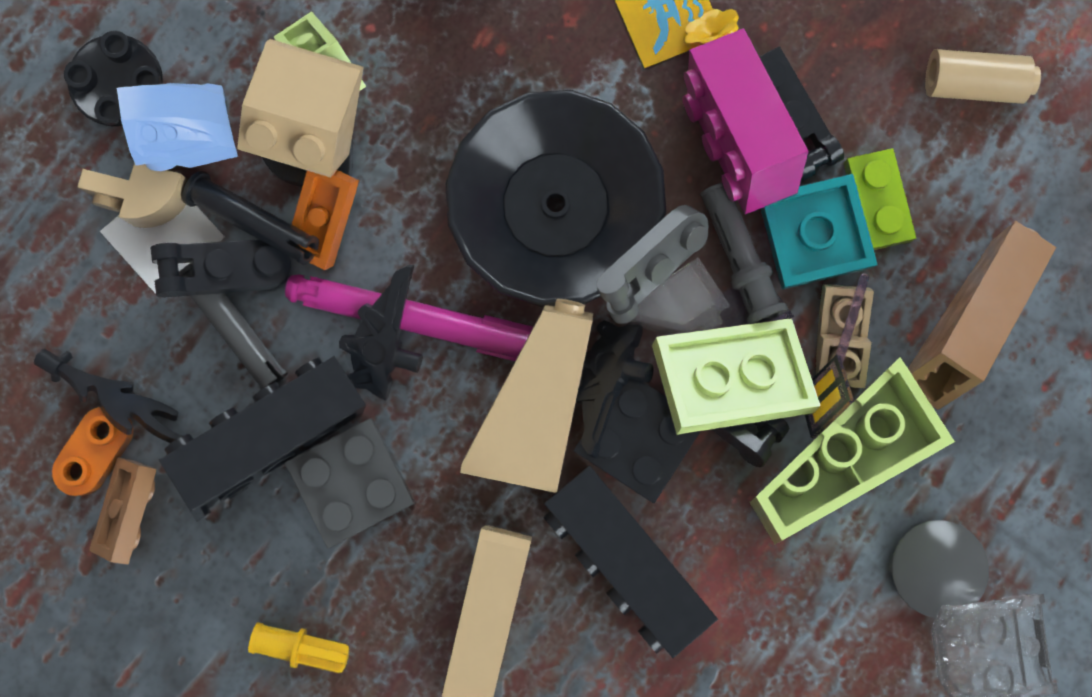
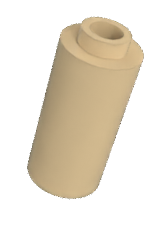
[925,49,1041,104]

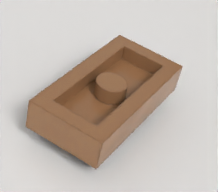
[89,457,157,565]

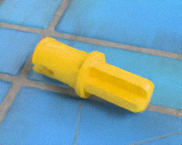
[248,622,349,673]

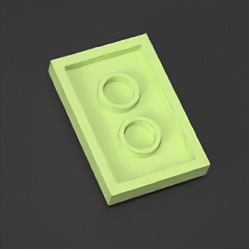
[652,318,820,435]

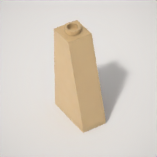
[460,299,594,493]
[442,525,532,697]

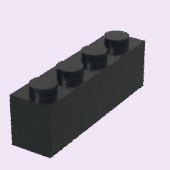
[543,466,718,658]

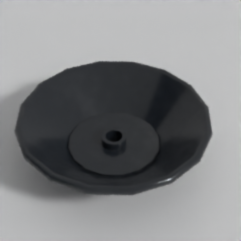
[445,90,667,307]

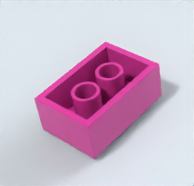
[683,28,809,214]

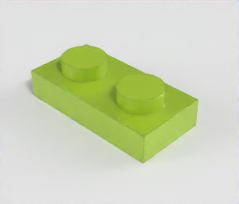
[843,148,917,250]

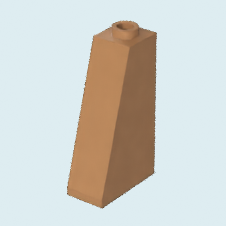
[908,221,1057,410]

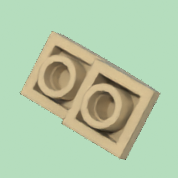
[816,284,874,388]

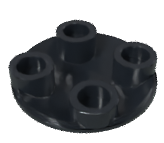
[64,31,163,127]

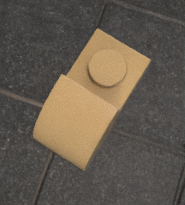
[78,162,188,228]

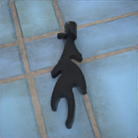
[34,349,183,443]

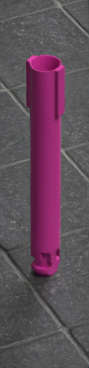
[285,274,533,361]

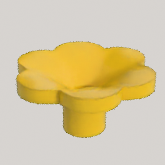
[684,9,739,48]

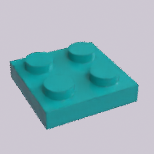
[760,174,878,290]

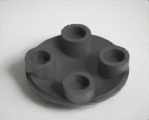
[888,520,989,618]

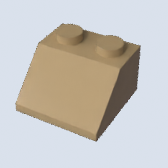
[237,39,364,178]

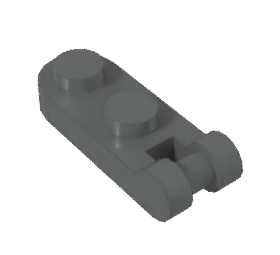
[596,205,709,324]

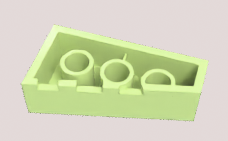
[750,357,955,544]

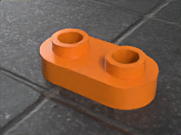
[52,407,133,496]

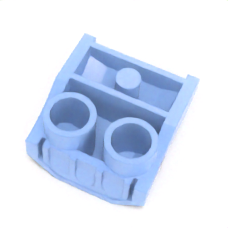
[117,83,238,171]

